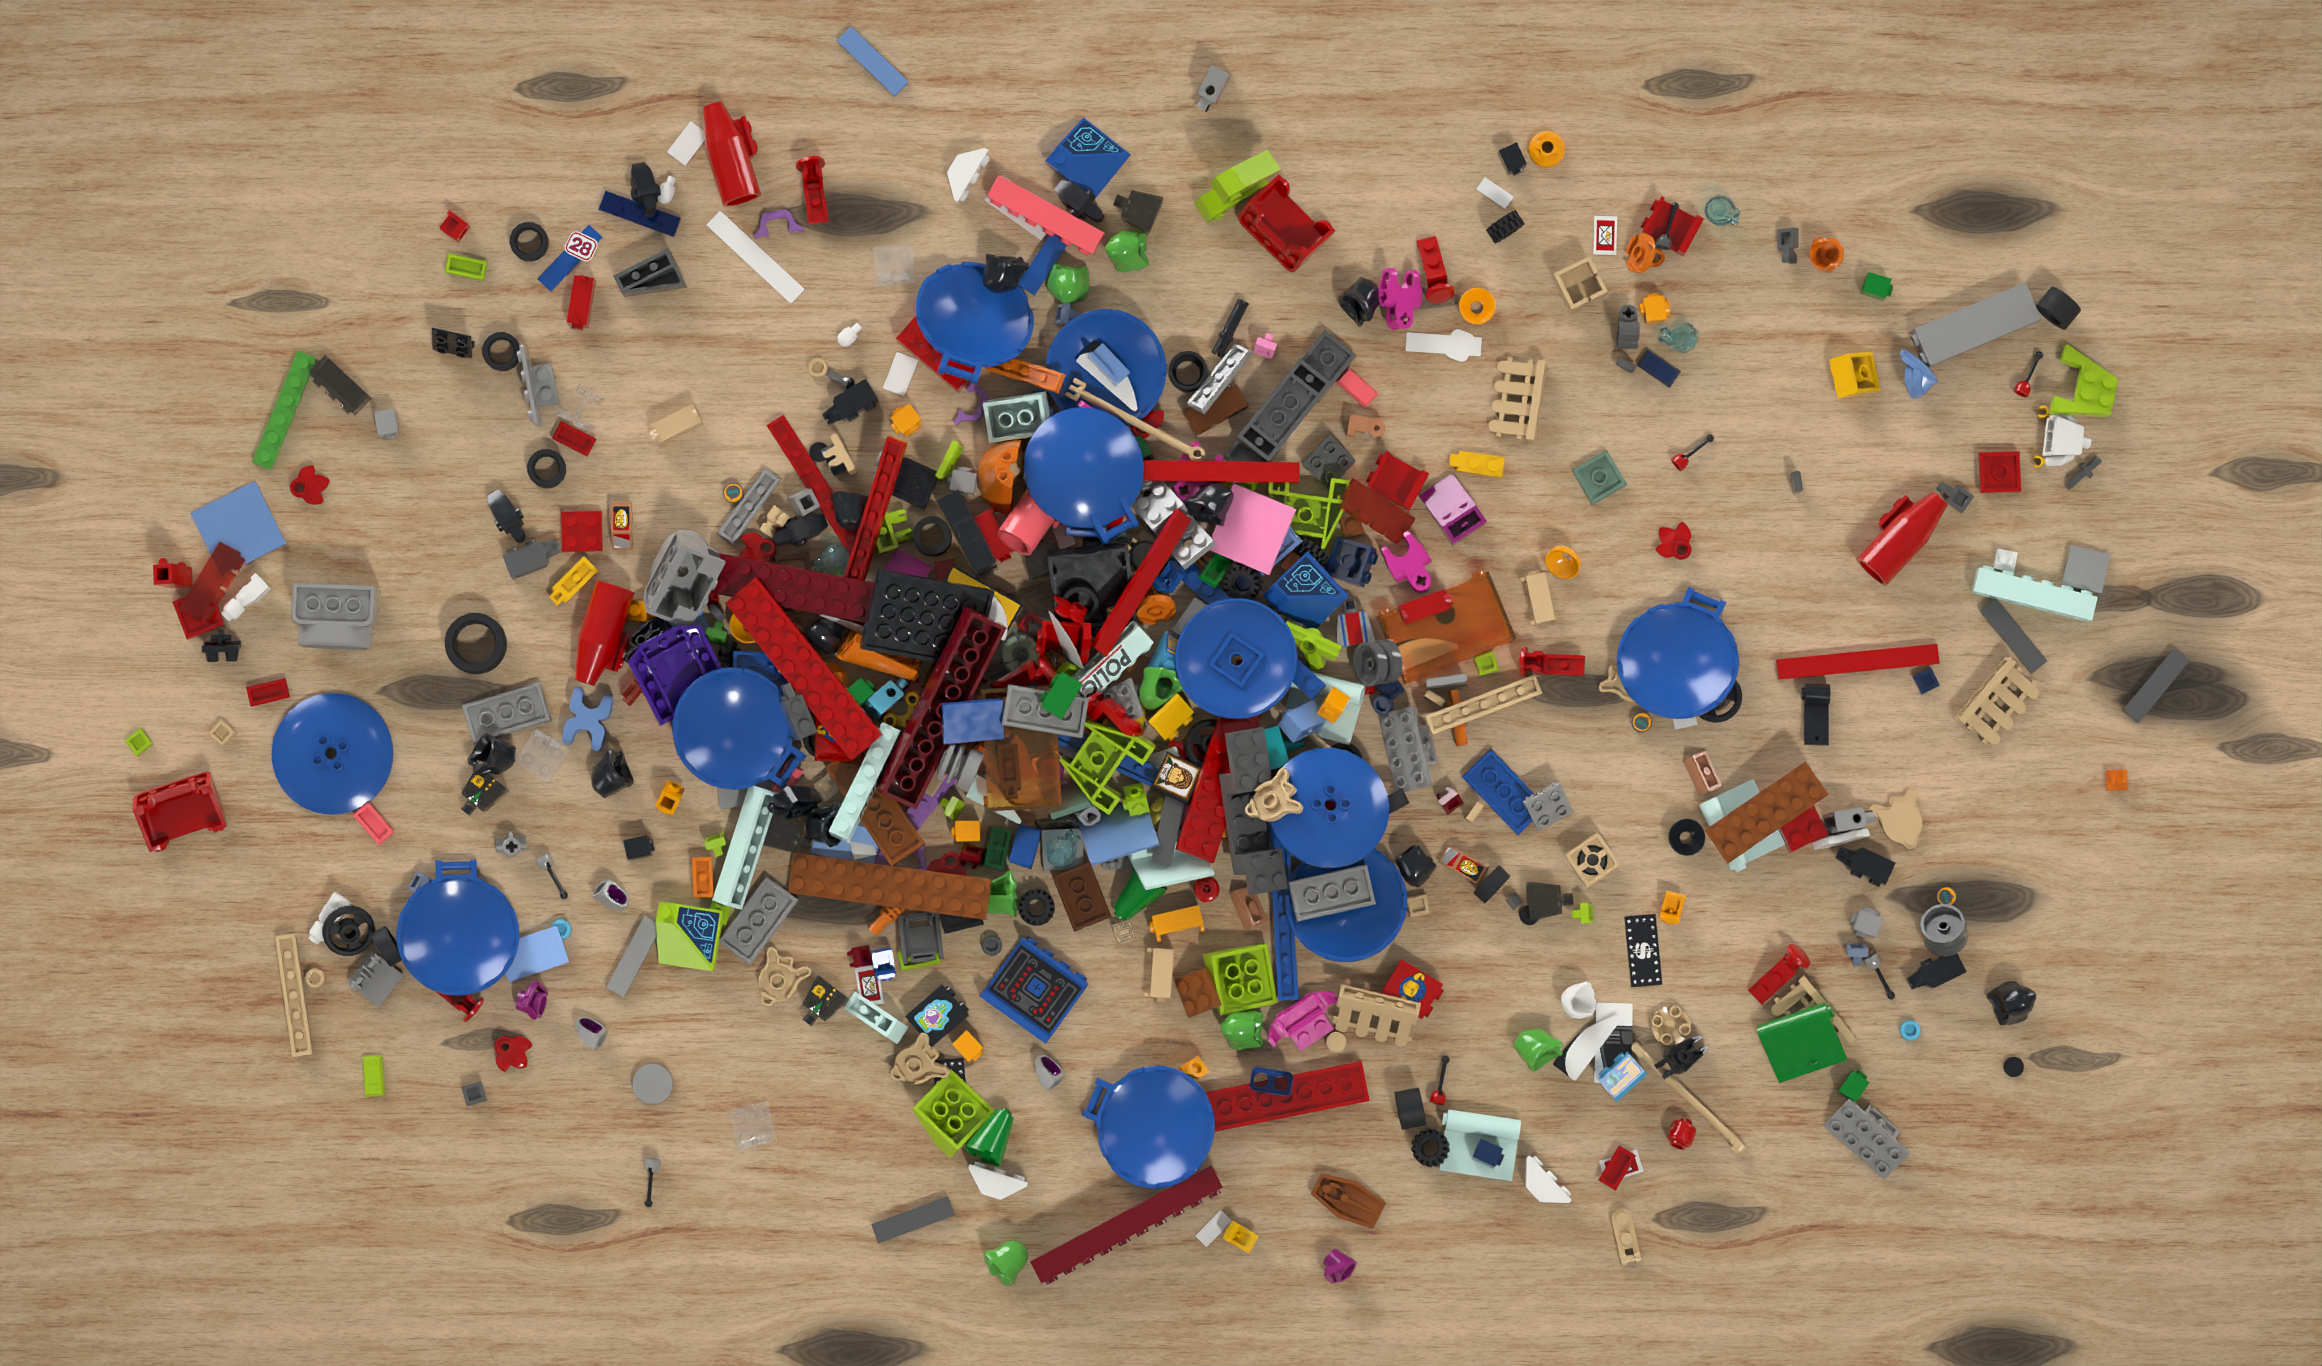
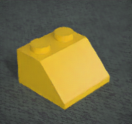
[1829,352,1881,398]
[1148,693,1194,741]

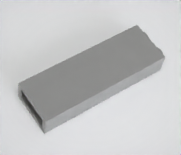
[1911,282,2041,367]

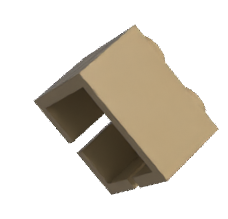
[1552,256,1608,313]

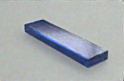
[598,191,681,238]

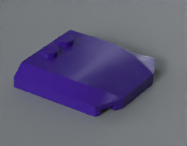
[627,625,722,726]

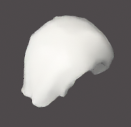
[1561,981,1596,1019]

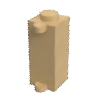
[649,404,704,446]
[1519,570,1556,626]
[1144,948,1174,1002]

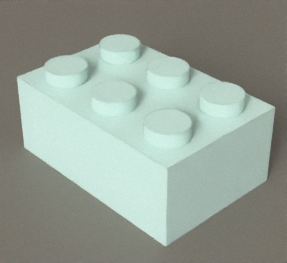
[983,391,1050,443]

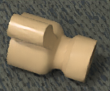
[759,505,790,538]

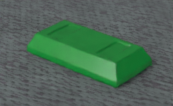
[1198,553,1233,588]

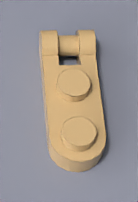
[1611,1209,1642,1267]

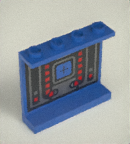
[980,936,1089,1044]

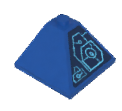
[1046,117,1131,199]
[1262,552,1349,629]

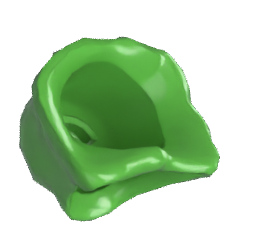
[1105,230,1149,272]
[1047,263,1089,304]
[1139,667,1183,710]
[988,871,1017,918]
[1220,1009,1263,1050]
[1513,1028,1563,1072]
[984,1240,1028,1286]

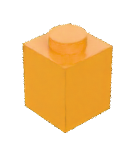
[1317,687,1350,724]
[951,821,981,842]
[952,1030,984,1062]

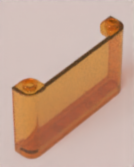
[1376,570,1517,685]
[977,685,1062,812]

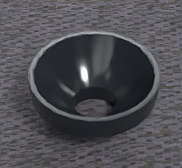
[1668,819,1705,856]

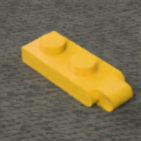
[1449,451,1505,478]
[548,557,599,606]

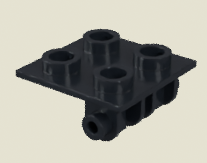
[431,328,475,358]

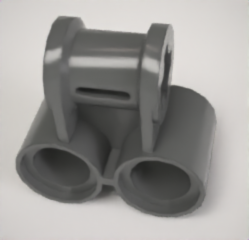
[1617,305,1640,349]

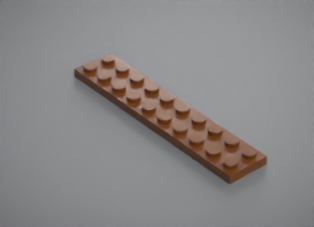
[788,853,992,920]

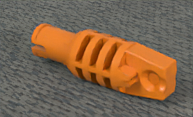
[1446,689,1468,746]
[868,906,905,936]

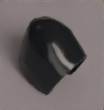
[807,619,845,654]
[1396,845,1437,887]

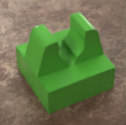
[705,621,727,646]

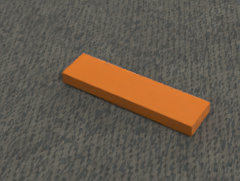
[986,358,1066,394]

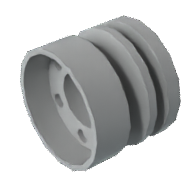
[936,743,984,793]

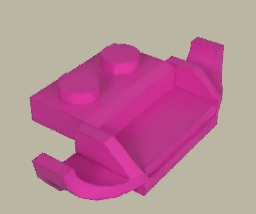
[1267,991,1338,1052]

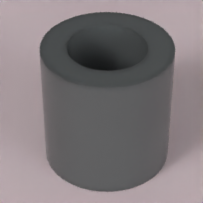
[1506,892,1523,910]

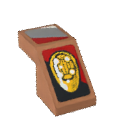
[611,502,633,550]
[1439,845,1489,885]

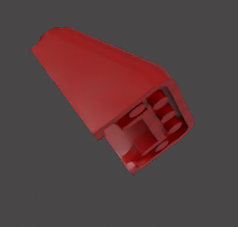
[1238,174,1336,272]
[132,771,227,853]

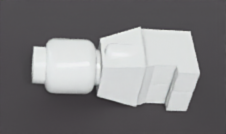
[221,573,271,622]
[308,892,353,945]

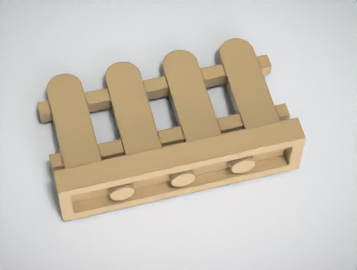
[1488,357,1548,443]
[1954,657,2039,745]
[1771,974,1856,1049]
[1332,984,1421,1047]

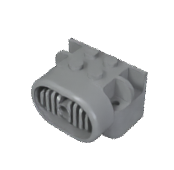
[643,530,726,625]
[292,583,381,650]

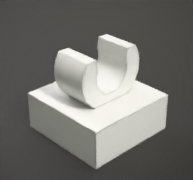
[1993,549,2018,573]

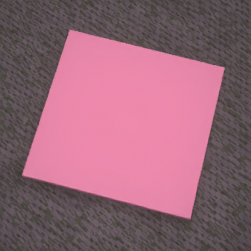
[1210,484,1297,575]

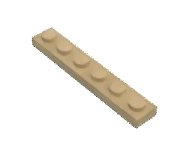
[1424,675,1542,736]
[275,933,313,1057]

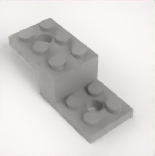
[1131,481,1216,570]

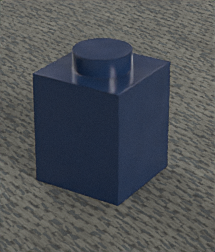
[1471,1139,1505,1169]

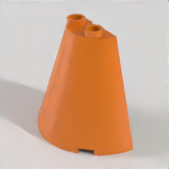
[977,438,1023,515]
[836,621,922,682]

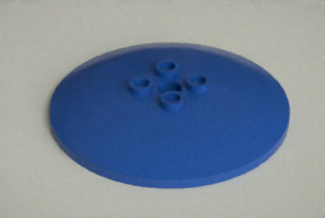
[1175,598,1297,719]
[272,693,394,815]
[1270,748,1389,868]

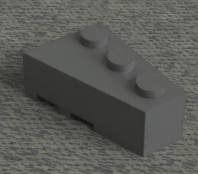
[613,249,687,297]

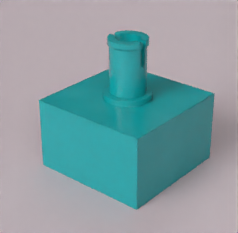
[1264,725,1305,772]

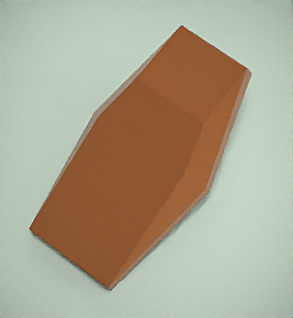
[1311,1173,1386,1229]

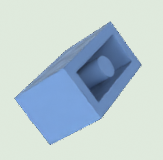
[1278,700,1327,743]

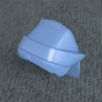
[1900,348,1938,399]

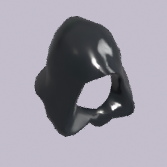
[983,253,1030,294]
[1338,277,1379,327]
[1184,482,1234,526]
[831,491,869,531]
[468,733,516,775]
[591,749,634,798]
[805,801,841,848]
[1987,981,2036,1026]

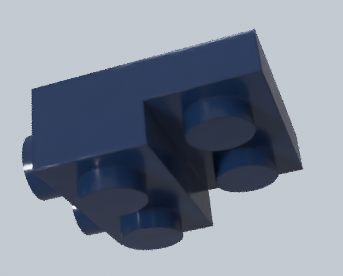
[1325,536,1378,588]

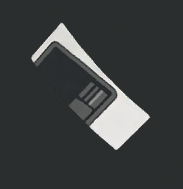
[1594,1003,1633,1083]

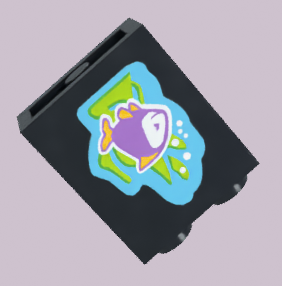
[905,985,969,1047]

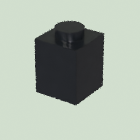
[1498,142,1527,176]
[623,835,655,861]

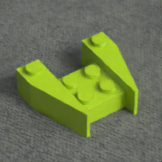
[1194,149,1281,223]
[1268,478,1351,550]
[1059,719,1156,815]

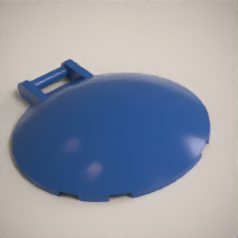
[915,262,1034,385]
[1031,309,1167,426]
[1024,407,1144,544]
[1617,587,1739,719]
[672,667,807,790]
[1285,848,1407,962]
[396,859,519,996]
[1081,1065,1215,1189]

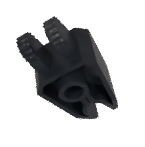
[630,162,661,218]
[1054,180,1104,223]
[487,489,526,543]
[772,514,828,547]
[624,617,672,663]
[767,785,822,820]
[1654,1036,1708,1079]

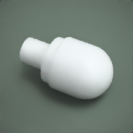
[658,176,676,204]
[837,323,862,347]

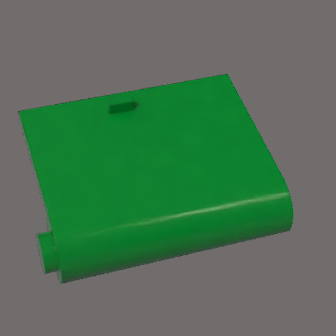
[1757,1002,1848,1083]

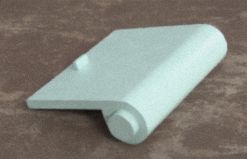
[1282,672,1365,745]
[1699,779,1785,873]
[1128,827,1214,890]
[1439,1109,1521,1181]

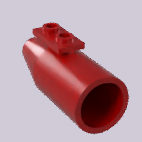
[703,102,762,207]
[1856,492,1948,586]
[575,580,635,686]

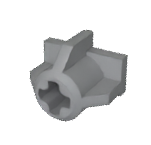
[495,832,527,857]

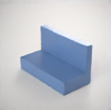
[1088,343,1130,387]

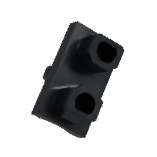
[202,629,242,662]

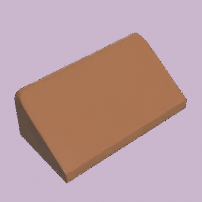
[1683,750,1722,796]
[1230,886,1268,930]

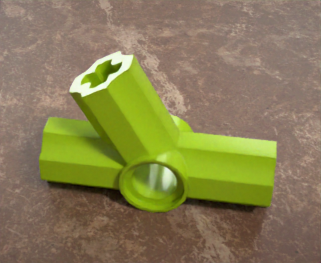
[1286,621,1342,671]

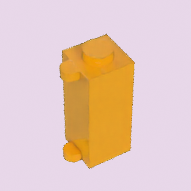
[1149,905,1205,942]

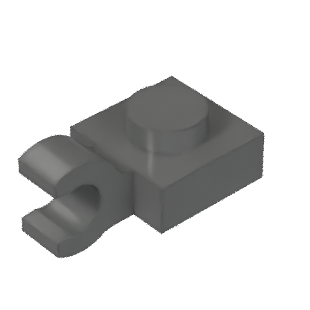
[1778,227,1799,264]
[1936,482,1974,513]

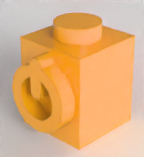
[1639,293,1670,325]
[890,404,922,438]
[654,780,685,815]
[1177,1055,1209,1081]

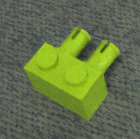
[874,508,913,556]

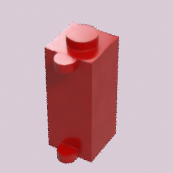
[567,275,596,331]
[974,507,1015,563]
[153,558,193,589]
[1398,589,1453,626]

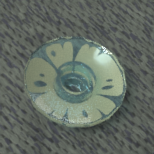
[1001,634,1039,672]

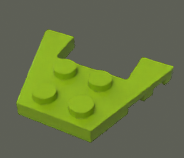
[2049,344,2118,417]

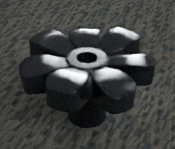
[718,641,741,667]

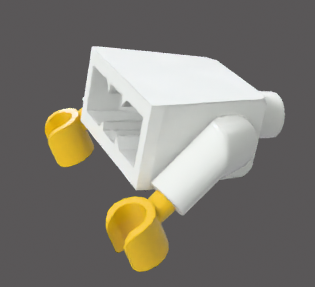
[2032,406,2091,468]

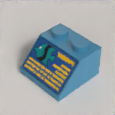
[1147,631,1179,680]
[1598,1051,1647,1102]

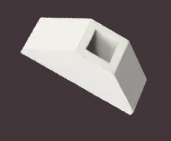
[947,148,990,204]
[1525,1155,1572,1203]
[968,1161,1028,1200]

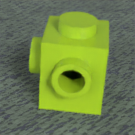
[1122,782,1150,817]

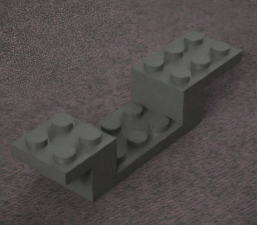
[1224,330,1356,462]
[1219,727,1288,895]

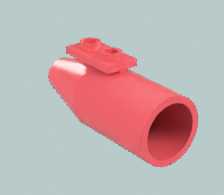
[997,489,1064,555]

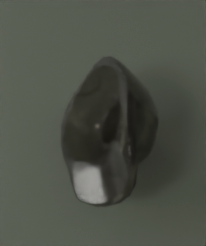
[1034,812,1078,830]

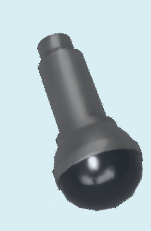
[826,370,855,390]

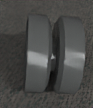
[1353,639,1402,687]
[1920,904,1968,957]

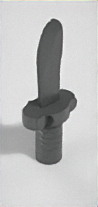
[2067,456,2102,490]

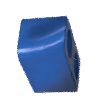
[1009,824,1042,870]
[1250,1067,1293,1096]

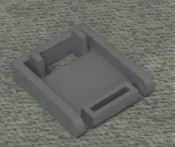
[898,912,944,964]

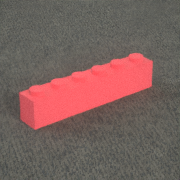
[987,175,1106,256]

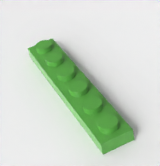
[252,351,317,470]

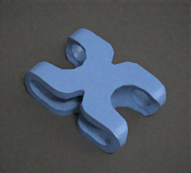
[562,687,614,752]

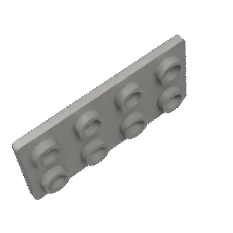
[517,345,559,428]
[1379,706,1438,792]
[1824,1099,1910,1179]

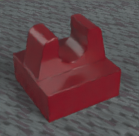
[1436,787,1464,815]
[959,843,984,869]
[847,945,873,968]

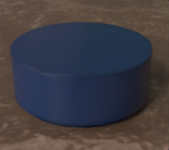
[1372,694,1394,715]

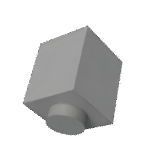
[374,408,401,440]
[787,489,820,516]

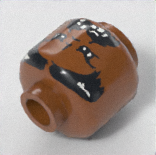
[1036,649,1066,671]

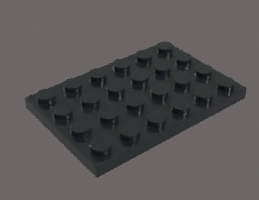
[860,569,995,662]

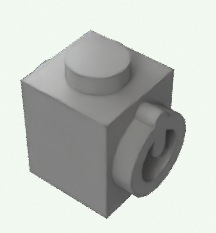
[947,467,977,497]
[1850,906,1883,939]

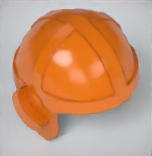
[1810,237,1844,273]

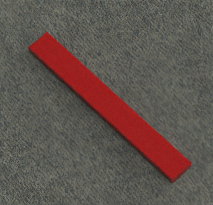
[766,415,858,555]
[844,436,908,580]
[1143,460,1300,483]
[1090,508,1192,657]
[1776,644,1940,680]

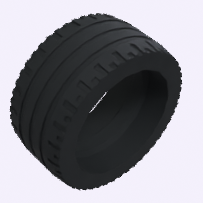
[445,613,507,674]

